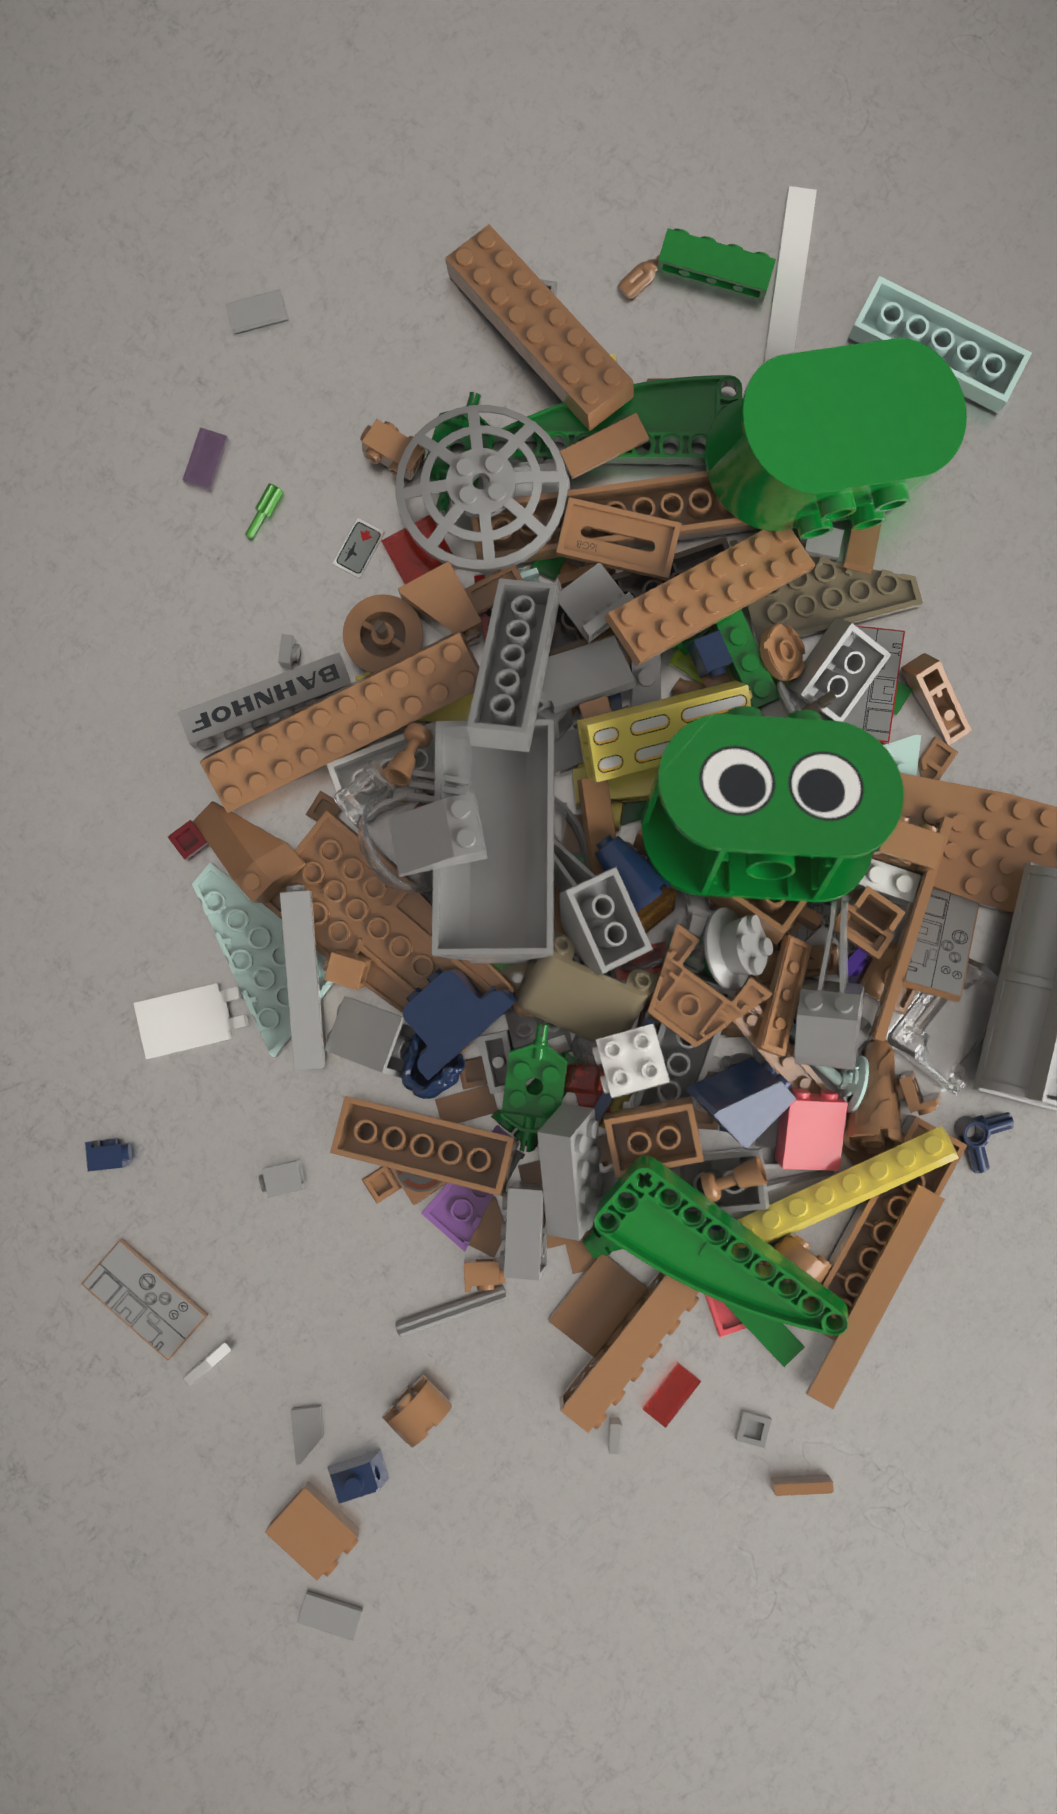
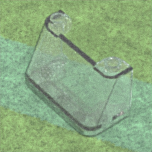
[887,958,999,1096]

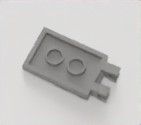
[537,636,636,713]

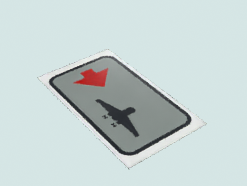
[333,517,385,578]

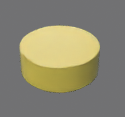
[611,801,624,831]

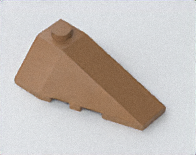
[193,801,306,903]

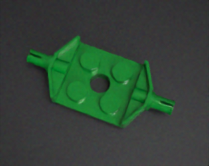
[425,392,490,513]
[500,1023,568,1152]

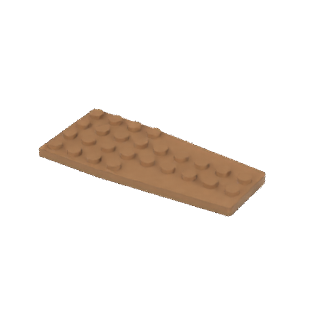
[872,773,1057,914]
[262,810,515,1054]

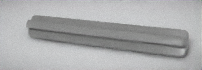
[395,1285,507,1337]

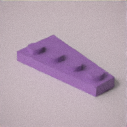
[421,1125,519,1252]

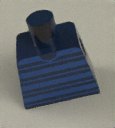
[327,1450,389,1503]

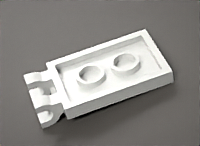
[133,983,250,1059]

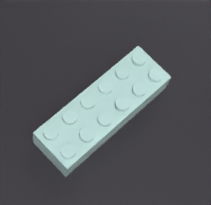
[848,276,1032,413]

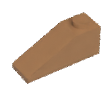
[901,653,972,745]

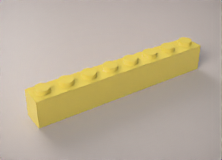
[735,1126,959,1248]

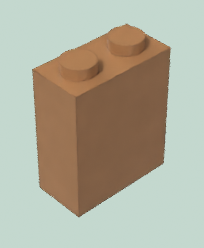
[265,1481,359,1581]

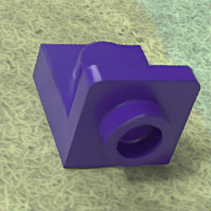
[838,947,868,983]

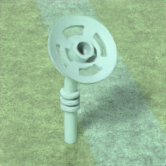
[790,1023,869,1113]

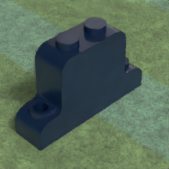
[403,968,518,1080]

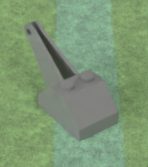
[554,838,652,975]
[794,900,865,1070]
[674,1148,834,1213]

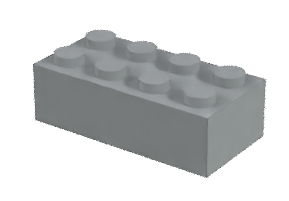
[537,1104,603,1241]

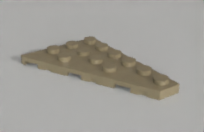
[729,540,923,649]

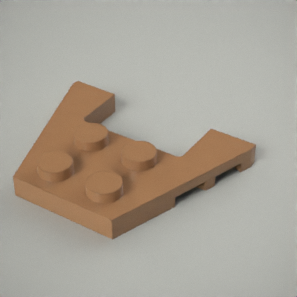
[648,923,773,1048]

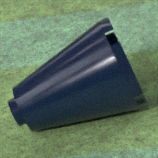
[595,835,671,913]

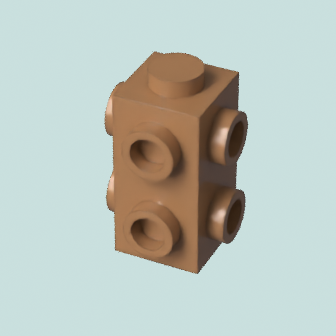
[360,419,425,481]

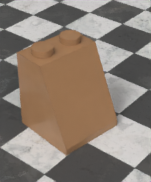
[398,561,483,646]

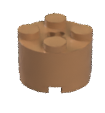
[761,1235,832,1300]
[382,1375,452,1447]

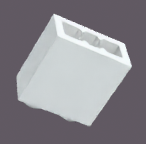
[592,1024,670,1098]

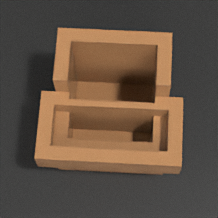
[835,885,906,960]

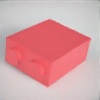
[775,1089,848,1171]

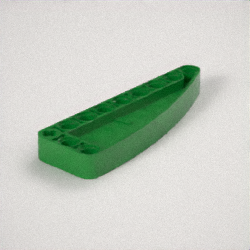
[488,375,742,464]
[594,1155,848,1336]

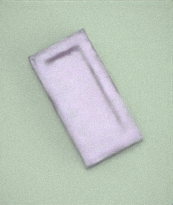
[182,427,228,491]

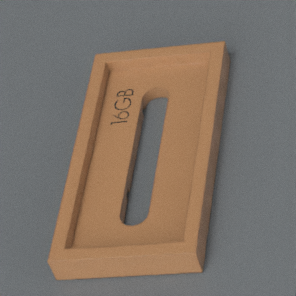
[556,497,682,581]

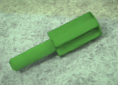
[245,483,283,539]

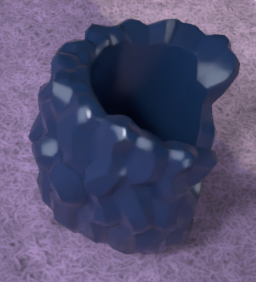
[401,1033,465,1099]

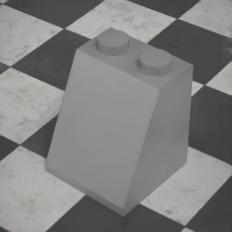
[324,996,416,1078]

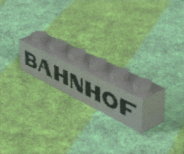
[178,652,351,750]

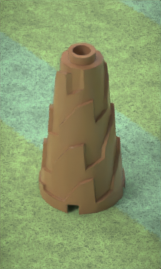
[844,1039,904,1155]

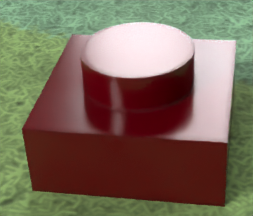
[168,820,208,860]

